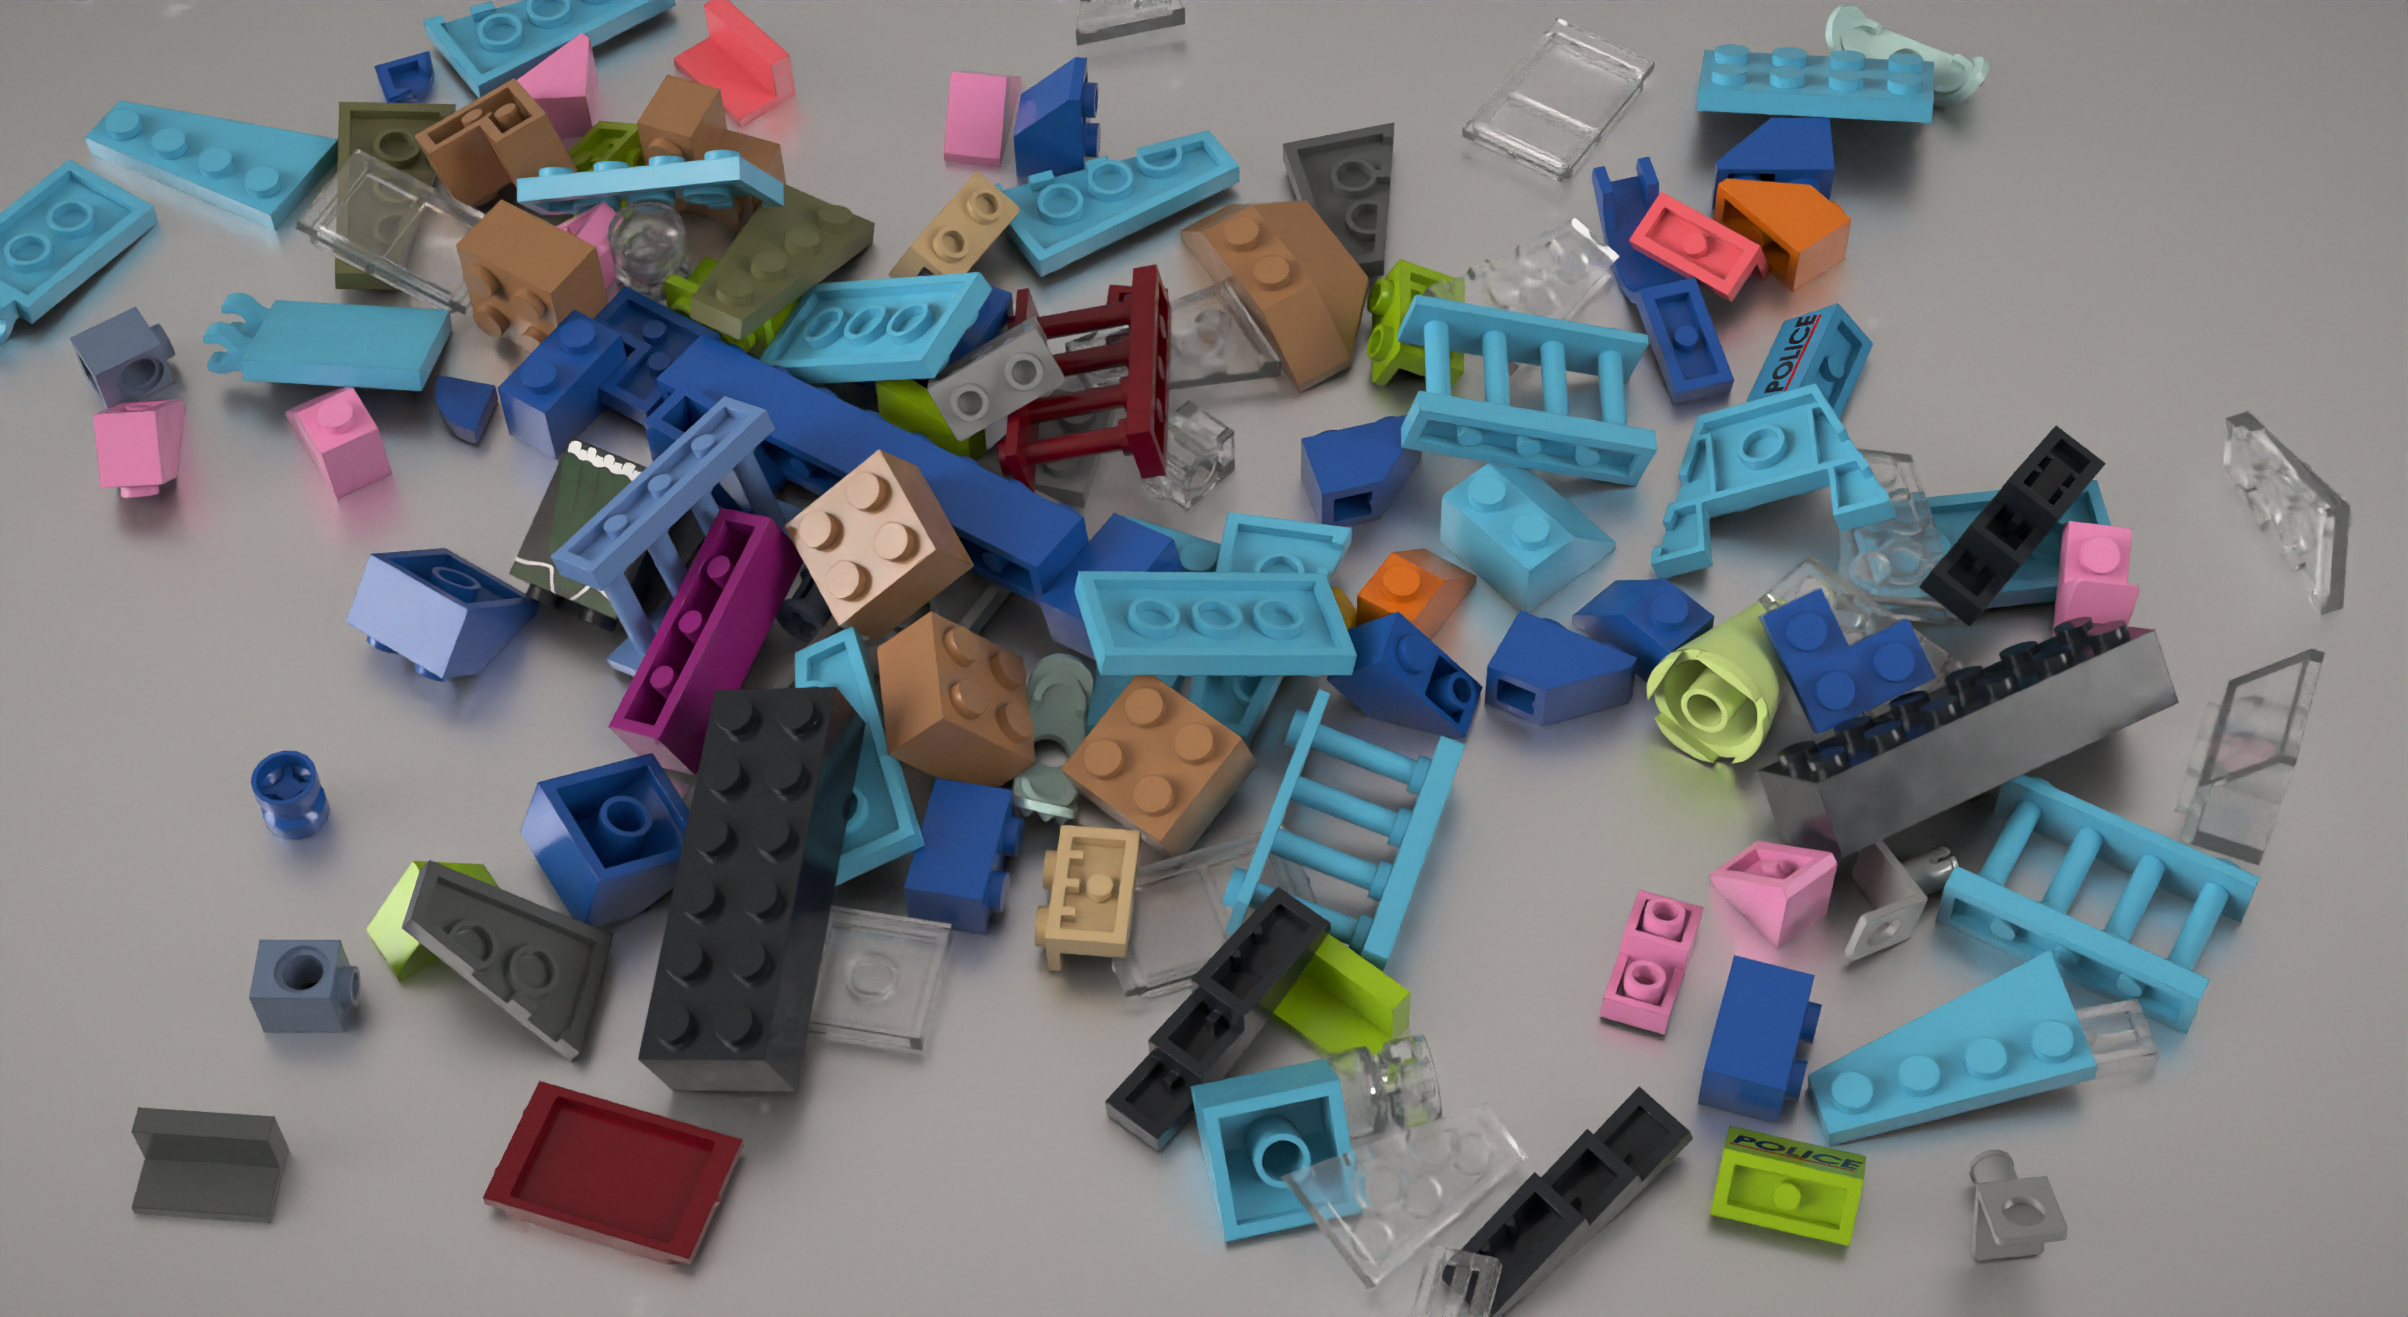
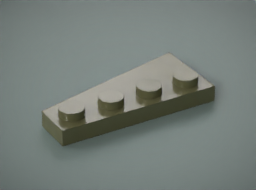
[335,102,456,290]
[690,184,875,341]

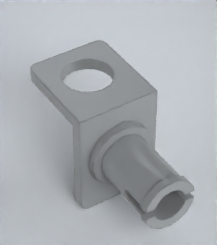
[1844,840,1959,961]
[1969,1150,2068,1261]

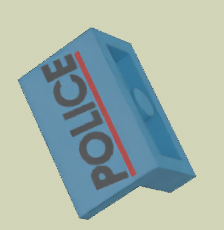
[1746,303,1873,419]

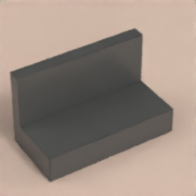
[131,1107,289,1223]

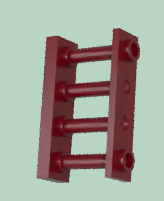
[998,264,1172,493]

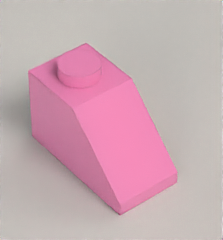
[285,387,392,499]
[93,399,185,497]

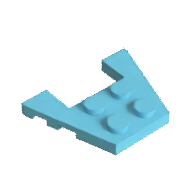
[1651,383,1896,579]

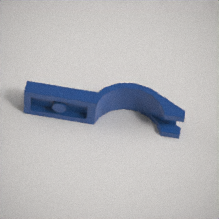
[1591,157,1734,405]

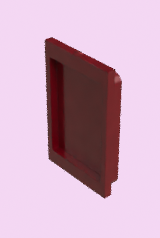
[483,1081,744,1265]

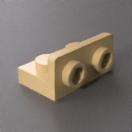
[888,171,1020,278]
[1035,825,1141,971]

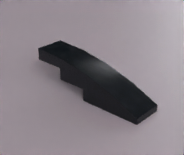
[1919,425,2106,627]
[1105,887,1331,1152]
[1437,1086,1693,1317]

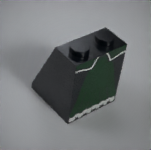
[509,436,720,633]

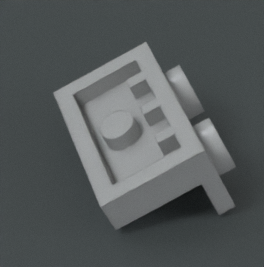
[927,316,1065,441]

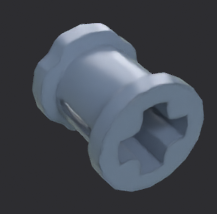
[776,565,832,643]

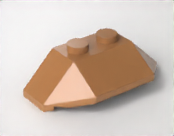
[1180,200,1369,393]

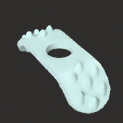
[1825,5,1990,107]
[1012,653,1094,824]

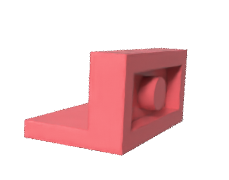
[673,0,796,128]
[1629,192,1771,303]

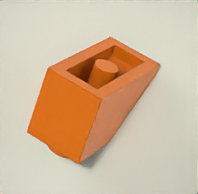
[1713,179,1852,292]
[1356,548,1477,640]

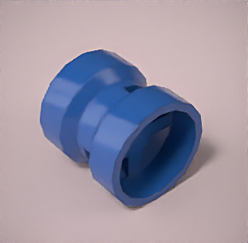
[251,750,330,840]

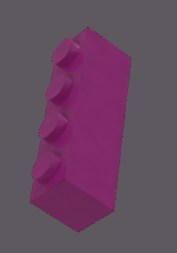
[608,508,804,776]

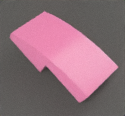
[1600,890,1704,1035]

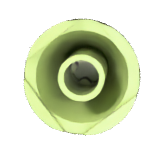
[1646,600,1788,763]

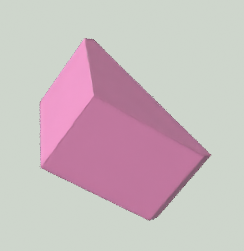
[517,33,598,138]
[944,71,1021,167]
[1709,841,1837,949]

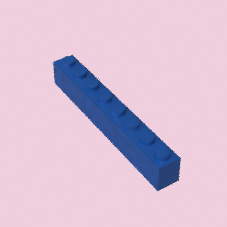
[656,333,1089,605]

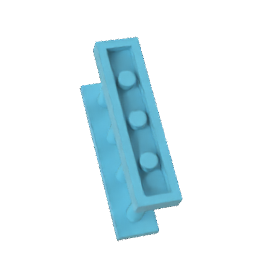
[1397,294,1657,486]
[1221,689,1466,972]
[1936,774,2260,1034]

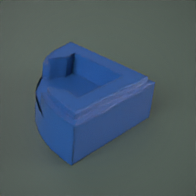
[374,51,434,103]
[435,375,499,444]

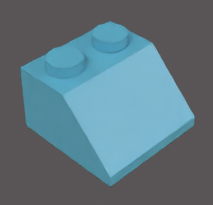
[1440,463,1616,614]
[1191,1058,1362,1242]

